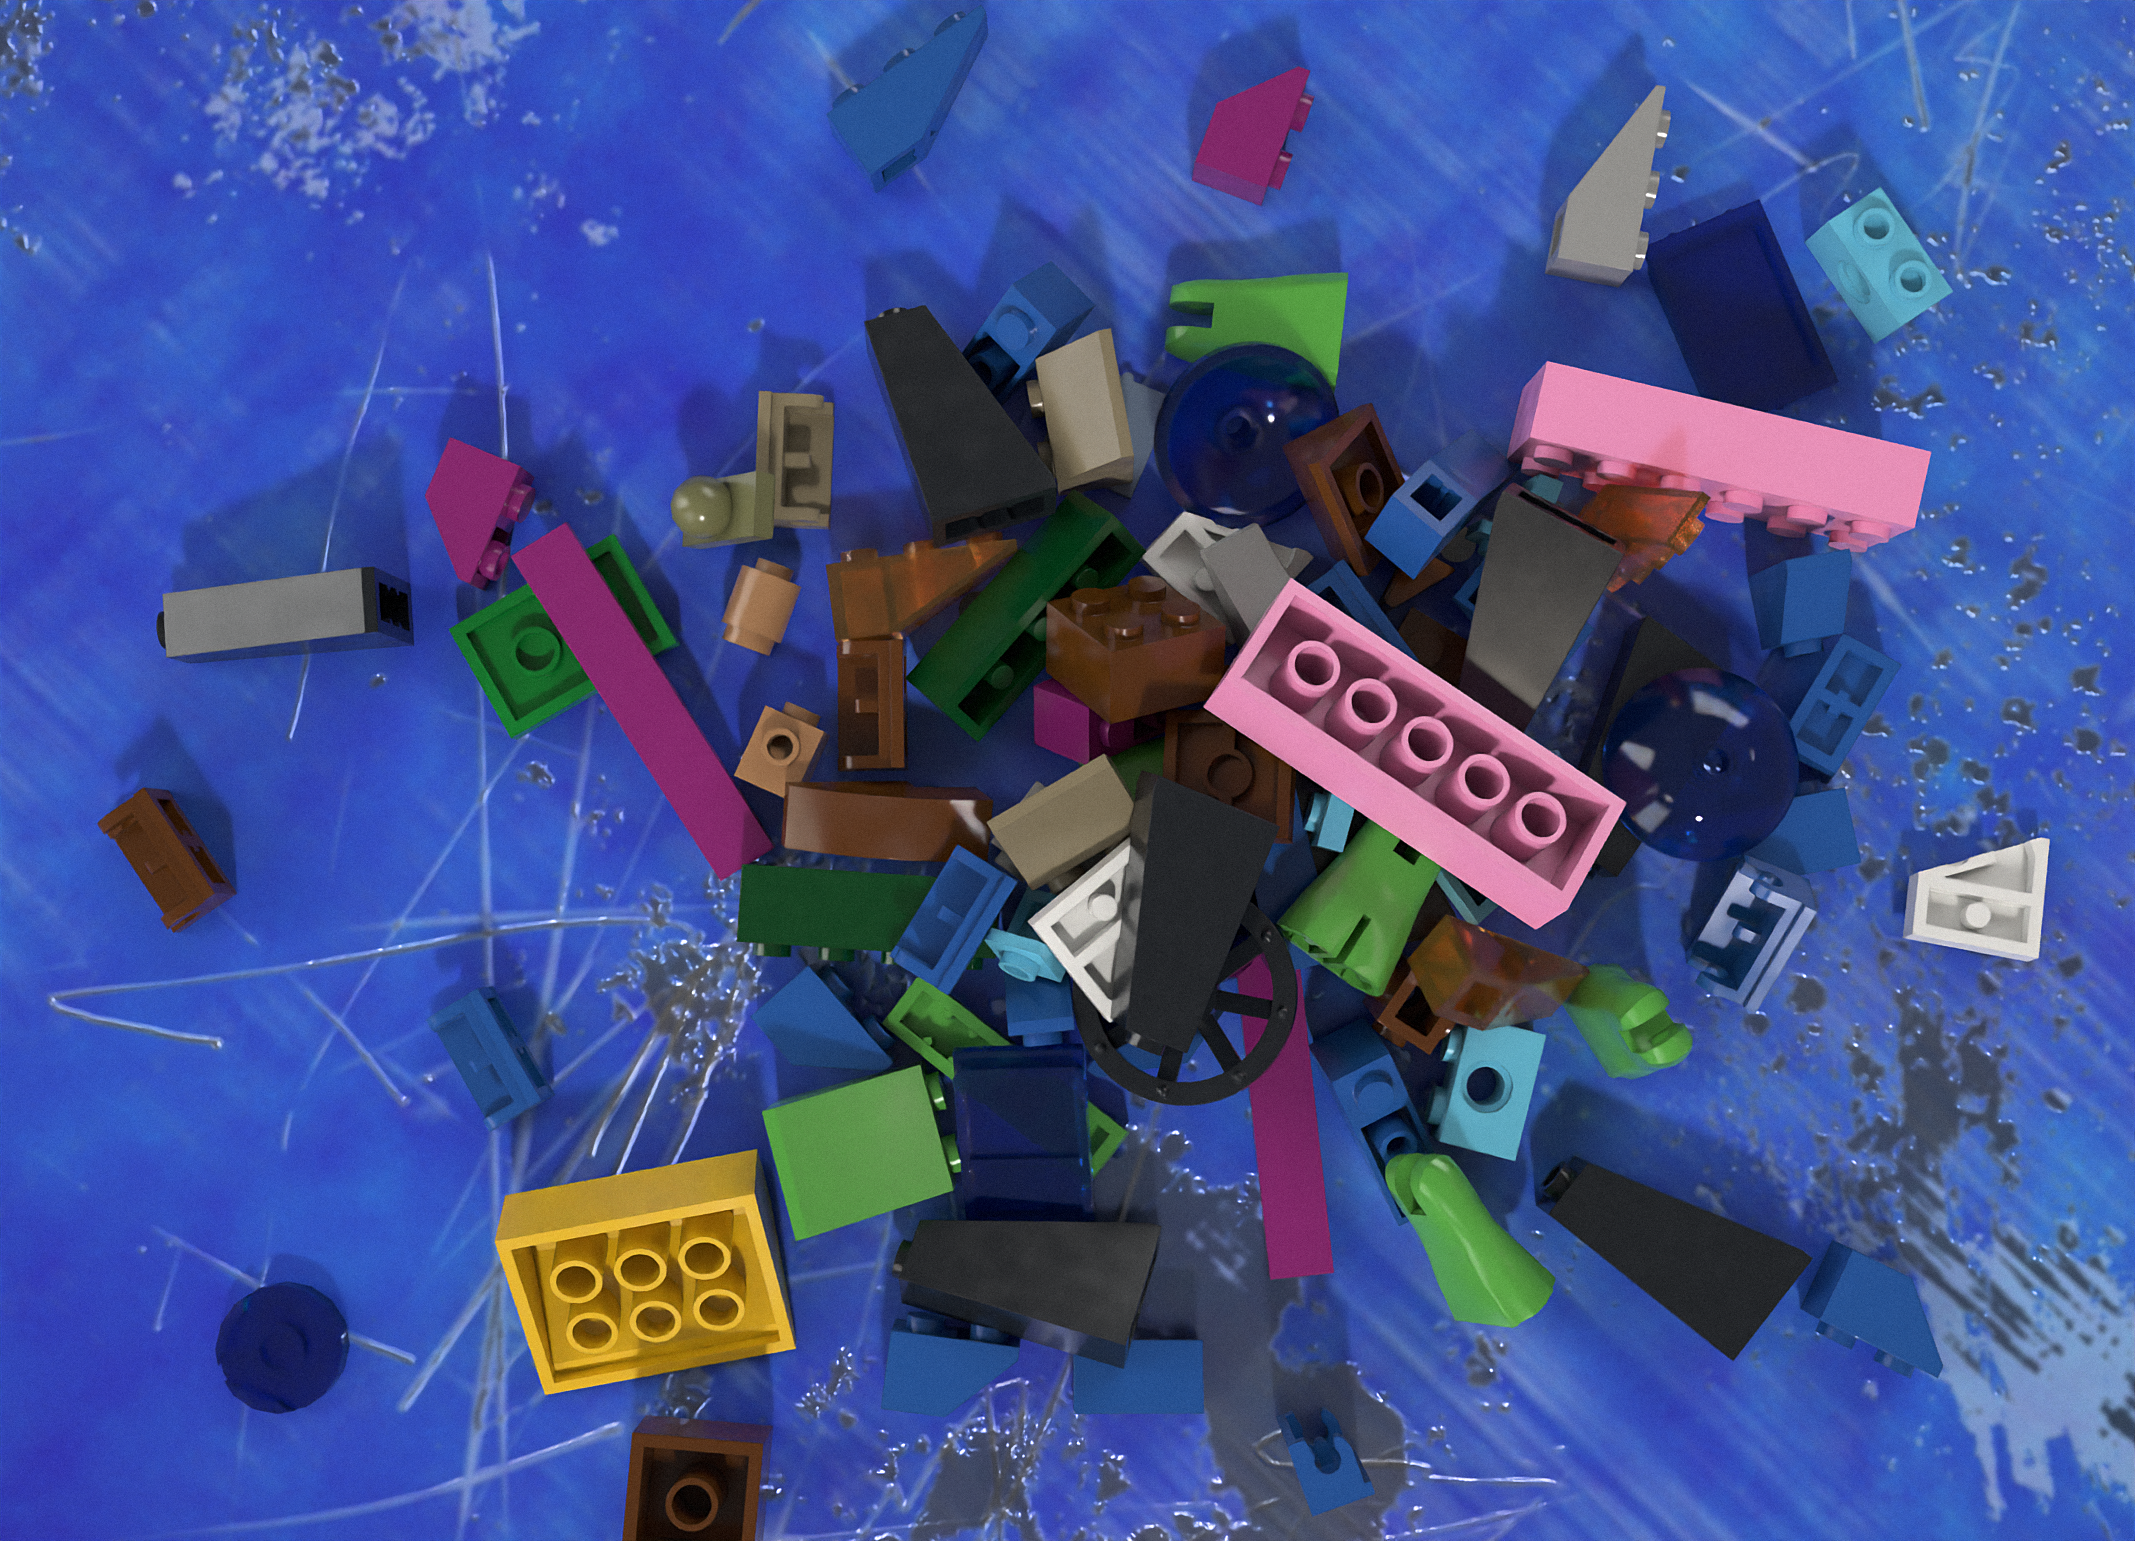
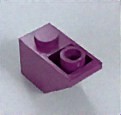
[1192,66,1315,206]
[425,437,535,592]
[1033,678,1178,765]

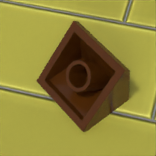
[1282,403,1405,577]

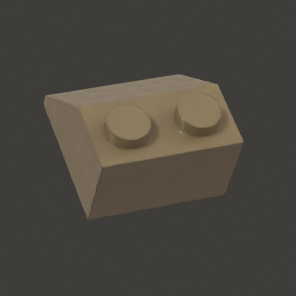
[1026,328,1134,496]
[986,754,1135,894]

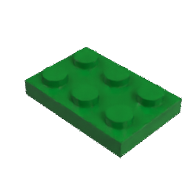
[449,534,680,740]

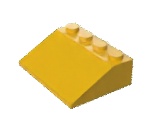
[495,1149,796,1395]

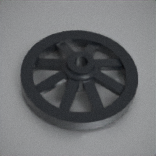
[1072,901,1298,1106]

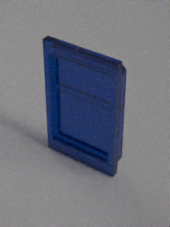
[1645,199,1839,413]
[952,1043,1097,1222]

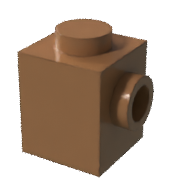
[734,701,830,798]

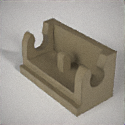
[756,391,835,529]

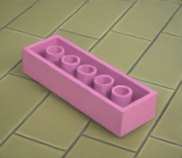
[1506,361,1931,552]
[1203,578,1627,930]

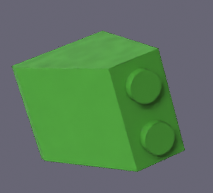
[762,1060,964,1241]

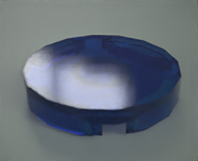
[215,1281,350,1414]

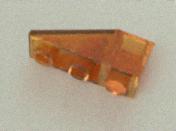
[1577,484,1711,593]
[826,531,1018,644]
[1407,914,1591,1031]

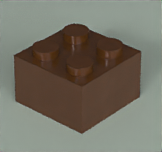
[1046,576,1226,724]
[622,1415,773,1541]

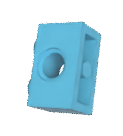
[1804,187,1953,344]
[1425,1012,1546,1161]

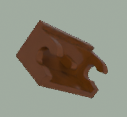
[836,639,909,772]
[97,787,237,933]

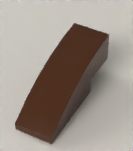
[781,781,993,862]

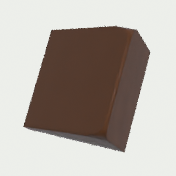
[1377,558,1455,615]

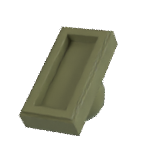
[670,471,776,549]

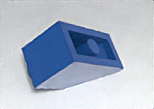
[1748,548,1852,658]

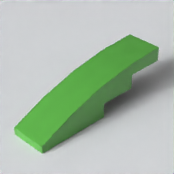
[882,977,1130,1183]

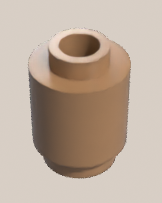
[721,558,802,656]

